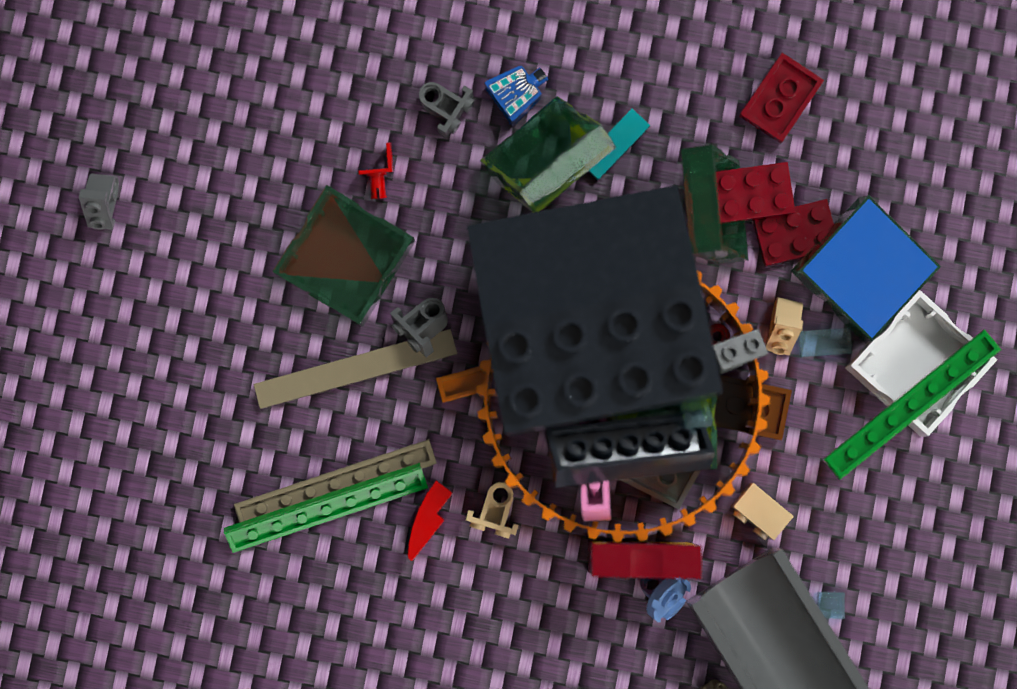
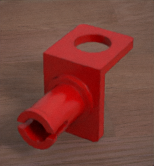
[358,142,394,199]

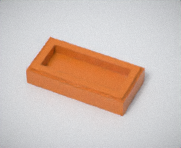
[436,366,492,403]

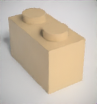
[730,483,794,541]

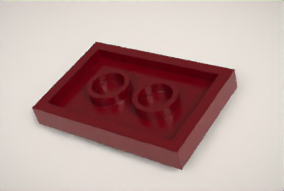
[739,52,824,144]
[711,162,795,224]
[752,199,836,267]

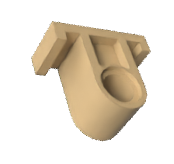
[765,297,803,355]
[466,482,518,538]

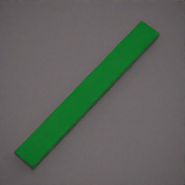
[822,329,1001,480]
[224,463,428,553]

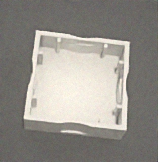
[845,290,997,437]

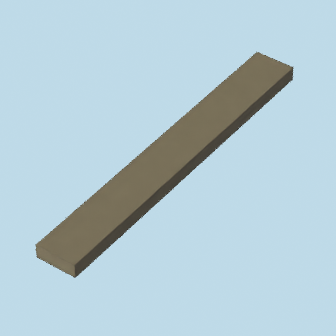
[254,329,457,409]
[233,439,437,523]

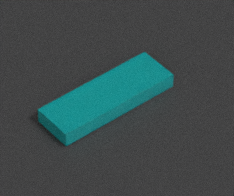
[587,109,650,181]

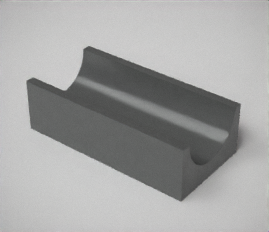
[686,547,869,689]

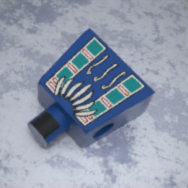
[485,66,548,127]

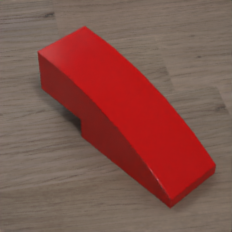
[408,480,453,561]

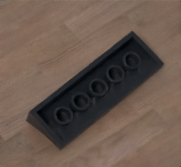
[545,411,715,487]

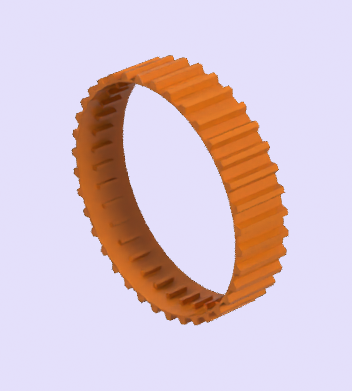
[477,271,770,542]

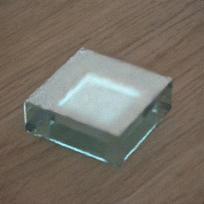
[817,592,845,619]

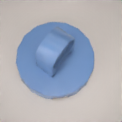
[640,577,691,622]

